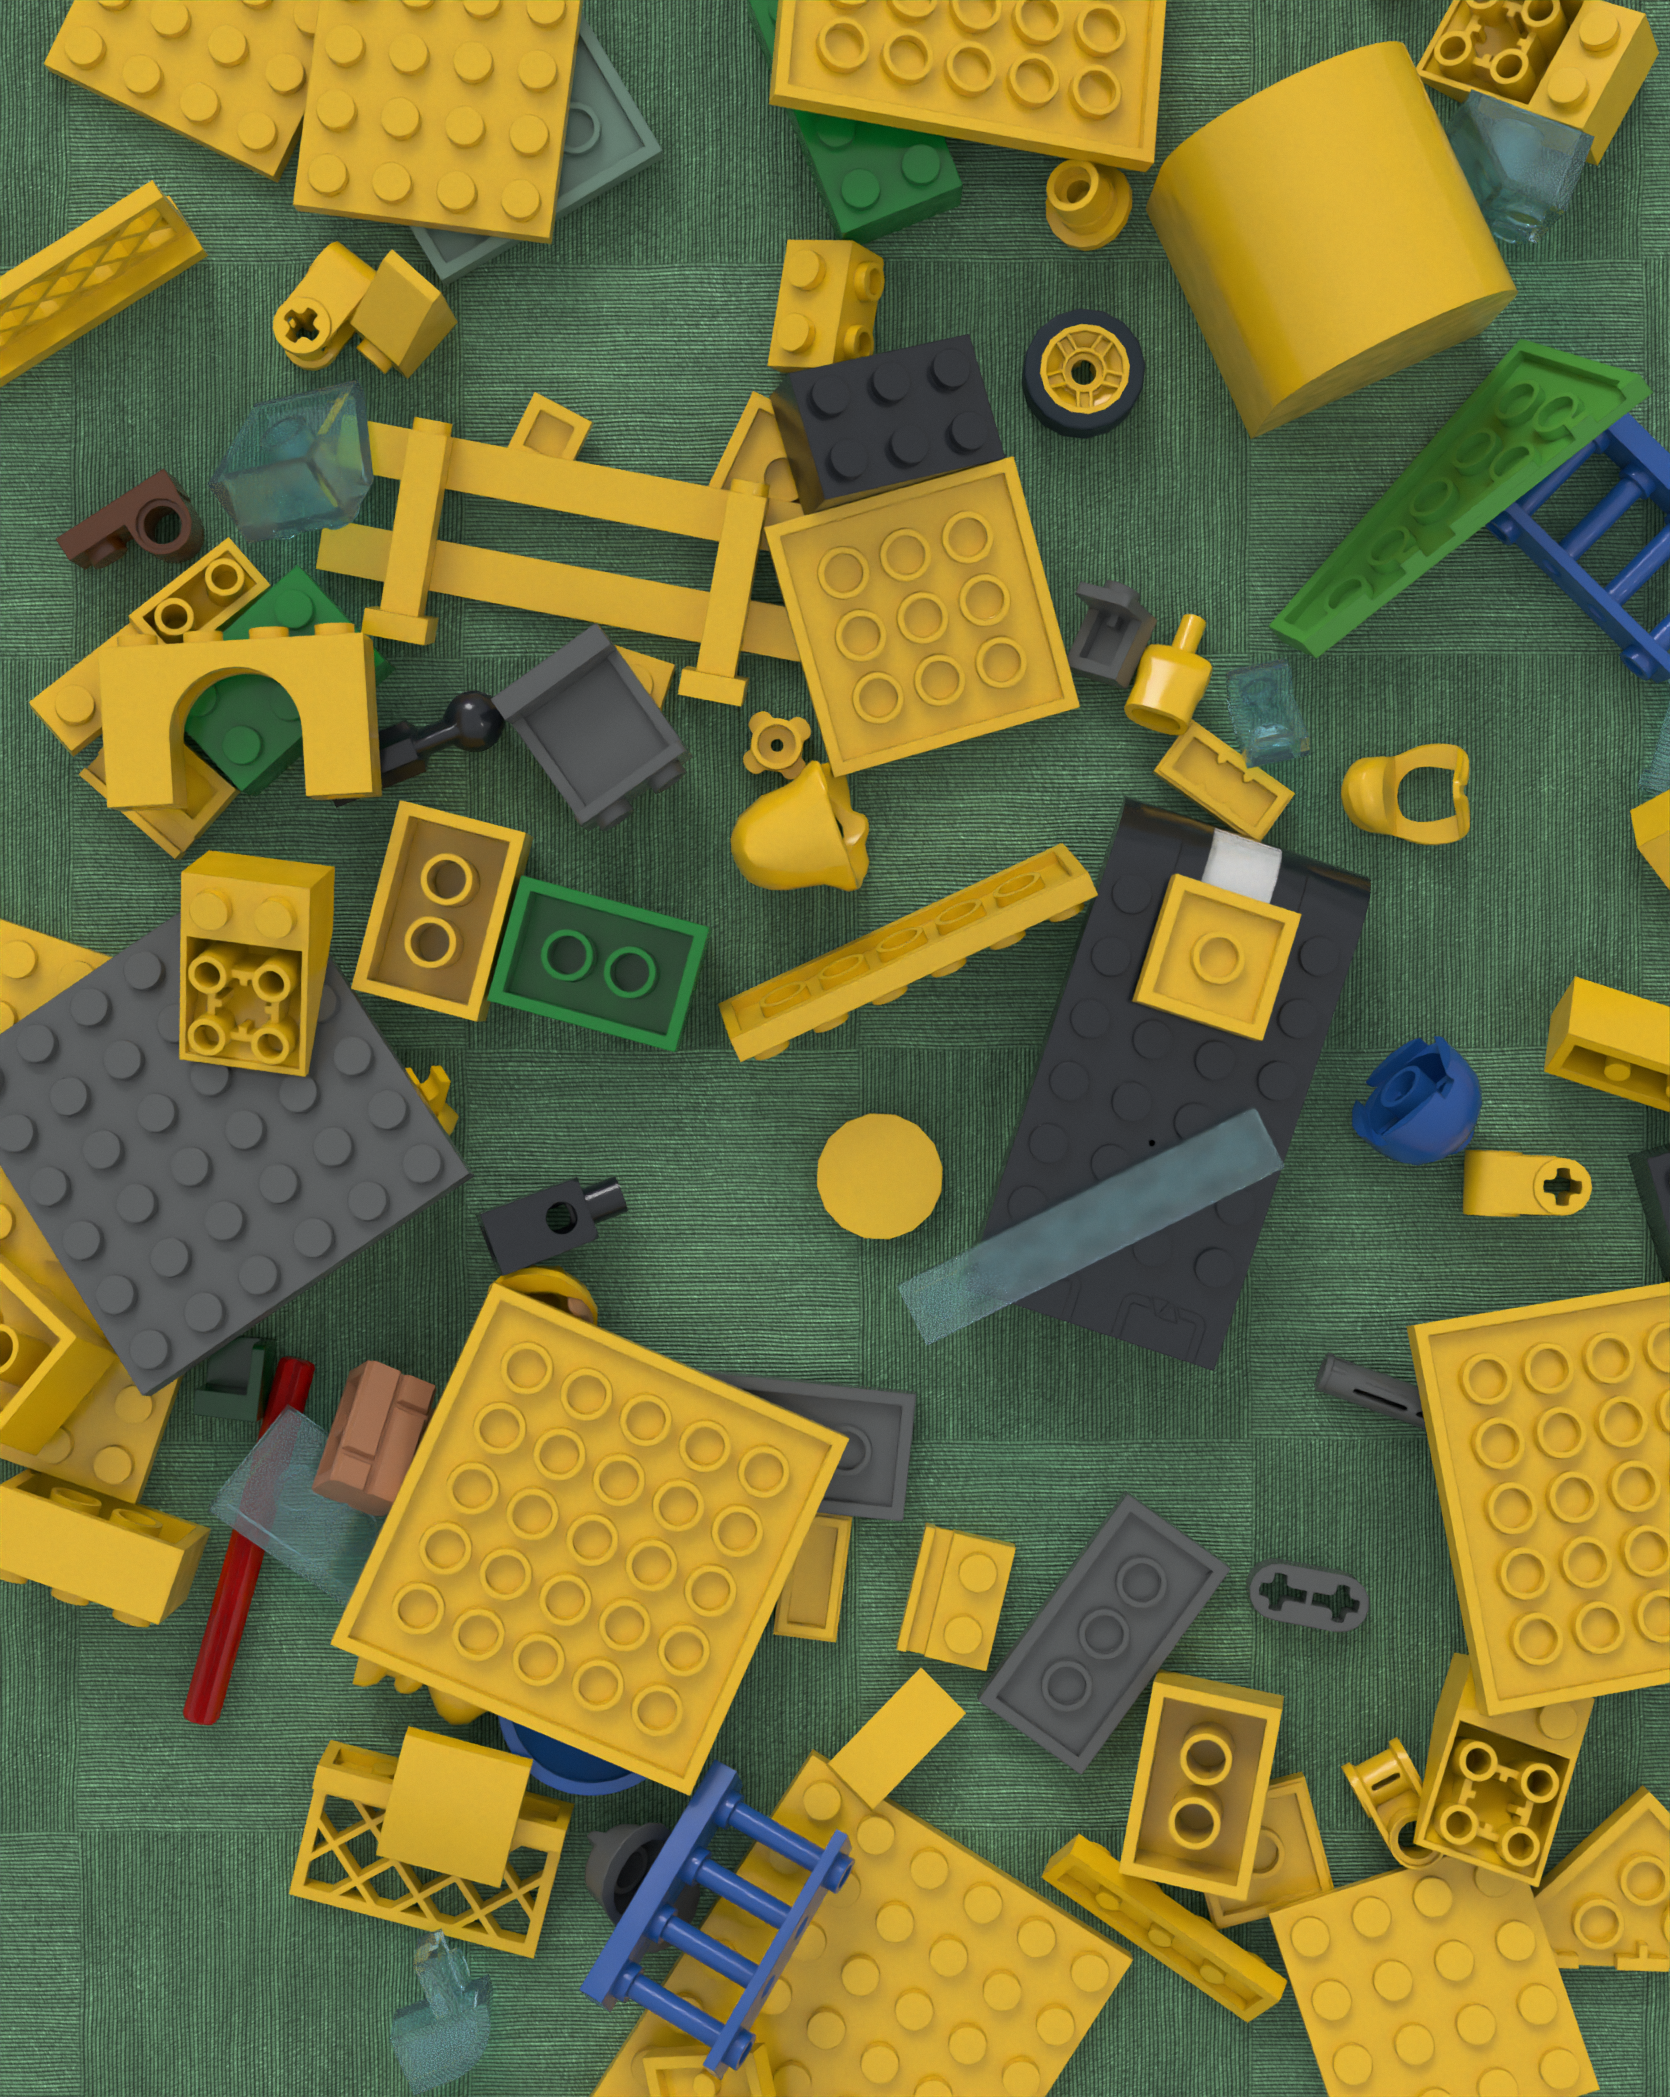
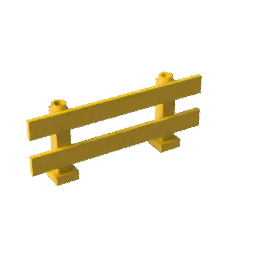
[316,416,804,707]

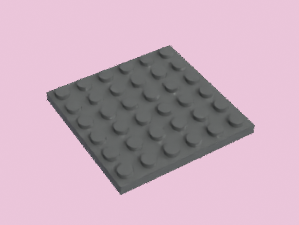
[0,856,475,1396]

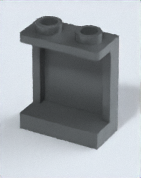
[491,623,694,832]

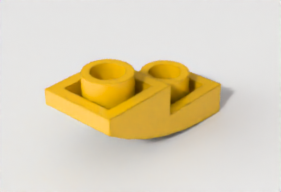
[826,1668,966,1811]

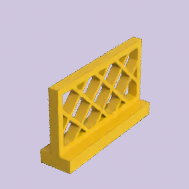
[0,180,208,388]
[289,1740,575,1959]

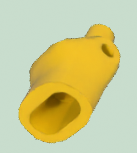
[1124,614,1213,735]

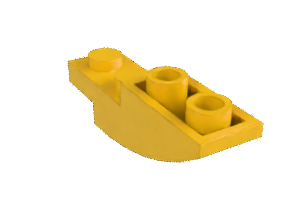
[29,537,271,757]

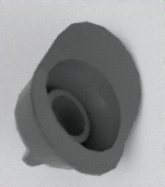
[584,1822,700,1953]

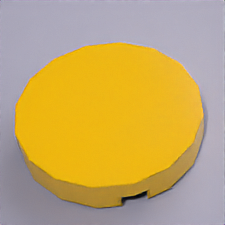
[817,1113,943,1239]

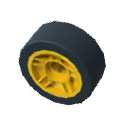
[1021,308,1146,439]

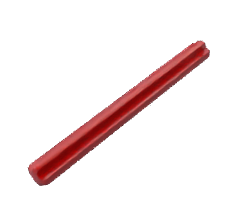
[183,1356,315,1726]

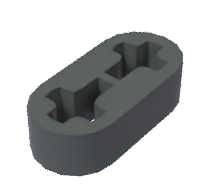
[1246,1558,1369,1632]

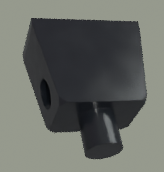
[475,1176,628,1276]

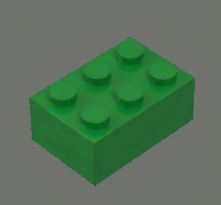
[184,565,396,797]
[487,875,713,1052]

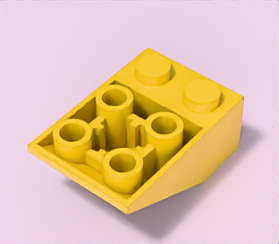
[1416,0,1659,166]
[179,850,335,1077]
[1413,1653,1595,1887]

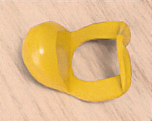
[1341,743,1470,845]

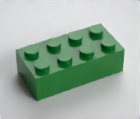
[747,0,963,245]

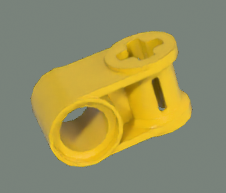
[273,241,377,371]
[1463,1150,1592,1217]
[1341,1737,1444,1870]

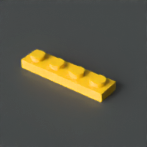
[1041,1834,1288,2023]

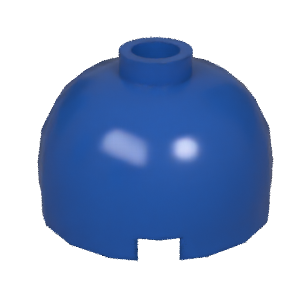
[1352,1036,1482,1166]

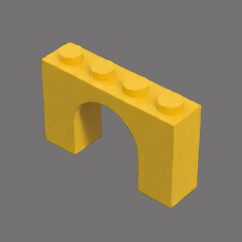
[97,623,382,812]

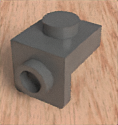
[1067,580,1157,690]

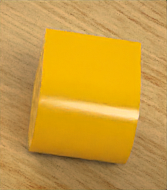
[1145,41,1518,439]

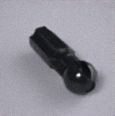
[333,691,506,808]

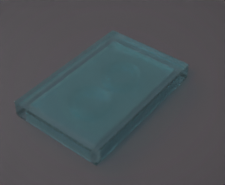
[208,1404,388,1607]

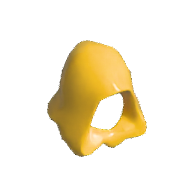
[731,760,870,892]

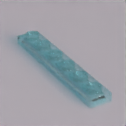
[897,1107,1285,1346]

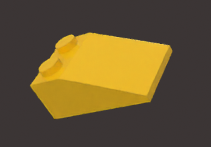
[0,1253,118,1456]

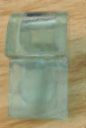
[390,1928,494,2096]

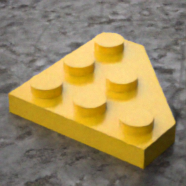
[1531,1785,1670,1972]

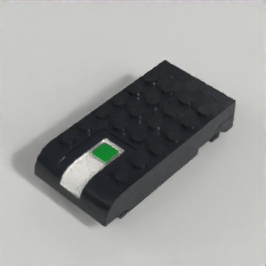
[961,796,1371,1371]

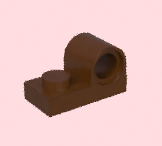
[56,468,205,570]

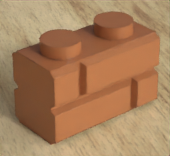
[311,1360,437,1517]

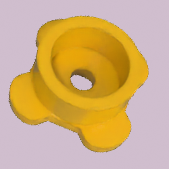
[743,711,811,780]

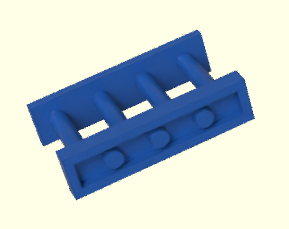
[1485,413,1670,684]
[579,1759,855,2080]

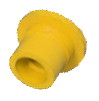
[1046,159,1132,251]

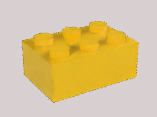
[351,800,533,1022]
[0,1468,211,1627]
[1118,1669,1284,1902]

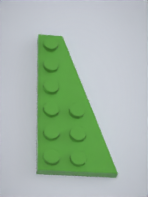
[1268,338,1653,659]

